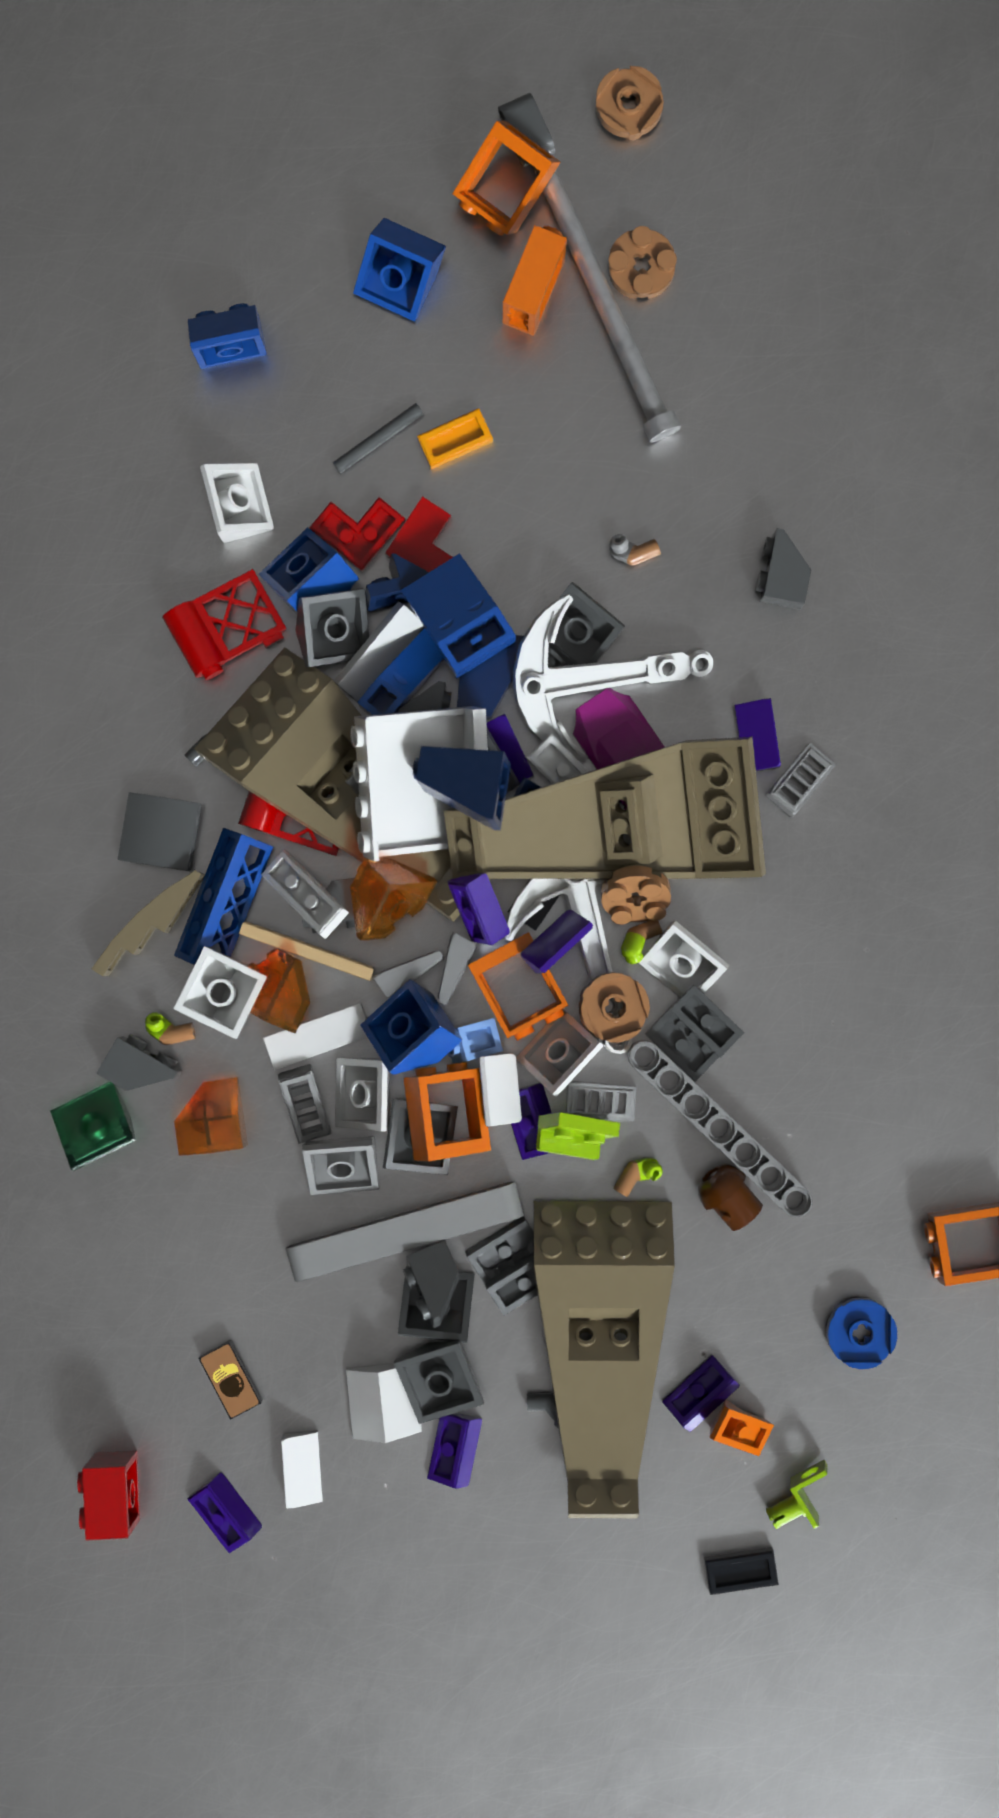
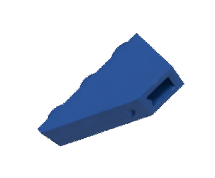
[357,628,444,715]

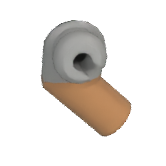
[609,534,661,566]

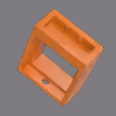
[452,121,561,236]
[503,225,567,336]
[468,932,568,1041]
[404,1062,491,1161]
[924,1202,999,1286]

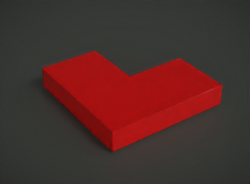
[385,496,453,572]
[309,497,406,573]

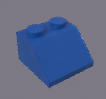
[353,218,446,322]
[187,303,267,369]
[258,527,359,614]
[360,979,463,1075]

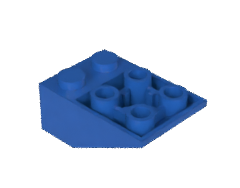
[401,553,516,679]

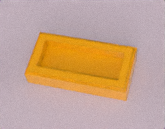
[417,408,493,470]

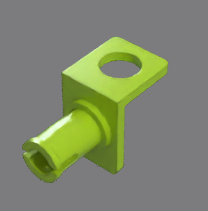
[766,1460,828,1529]

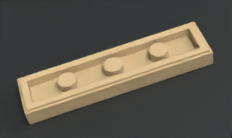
[239,921,376,981]

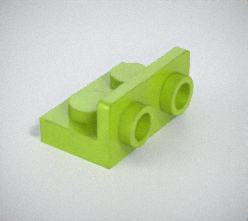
[536,1112,620,1160]

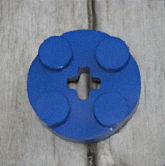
[826,1297,898,1369]

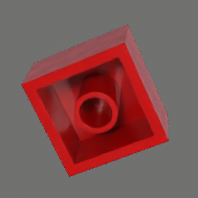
[77,1450,140,1540]

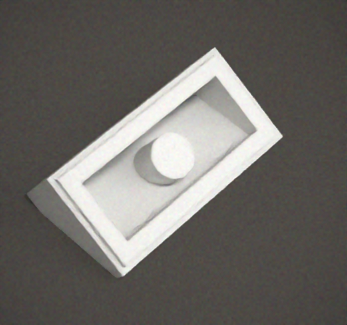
[479,1053,522,1127]
[281,1431,323,1509]

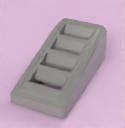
[765,743,836,817]
[438,932,477,1006]
[372,951,444,998]
[278,1064,331,1144]
[565,1081,637,1121]

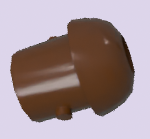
[698,1164,763,1231]

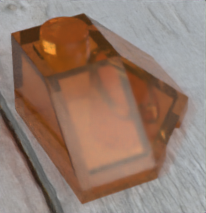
[350,858,437,941]
[248,948,310,1033]
[174,1077,248,1156]

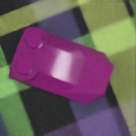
[572,688,665,810]

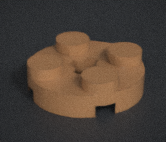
[595,66,663,140]
[608,226,677,299]
[601,866,671,925]
[579,973,650,1043]

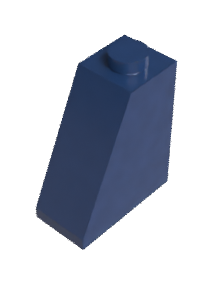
[457,635,524,720]
[413,746,511,831]

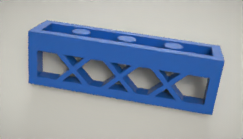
[174,827,273,965]

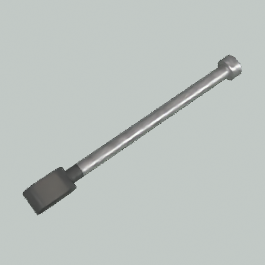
[498,93,681,442]

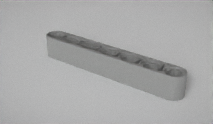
[627,1040,813,1217]
[285,1181,524,1282]

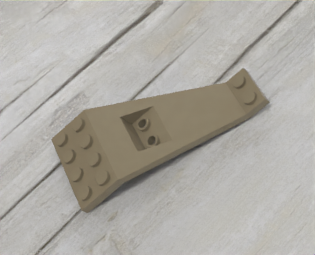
[194,647,490,922]
[444,737,766,879]
[534,1201,675,1519]

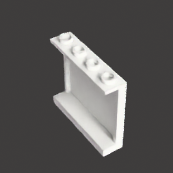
[351,706,488,861]

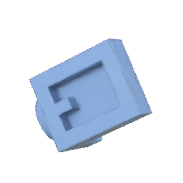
[448,1018,503,1063]

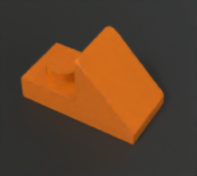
[709,1399,774,1456]

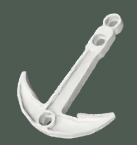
[513,594,713,762]
[505,879,632,1054]

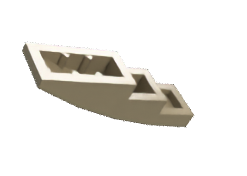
[91,870,205,976]

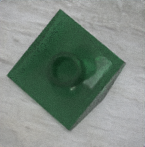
[50,1082,136,1171]

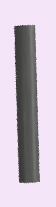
[333,403,424,474]

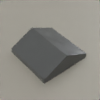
[549,582,625,666]
[295,588,369,667]
[383,1099,458,1175]
[398,1266,475,1343]
[394,1340,484,1424]

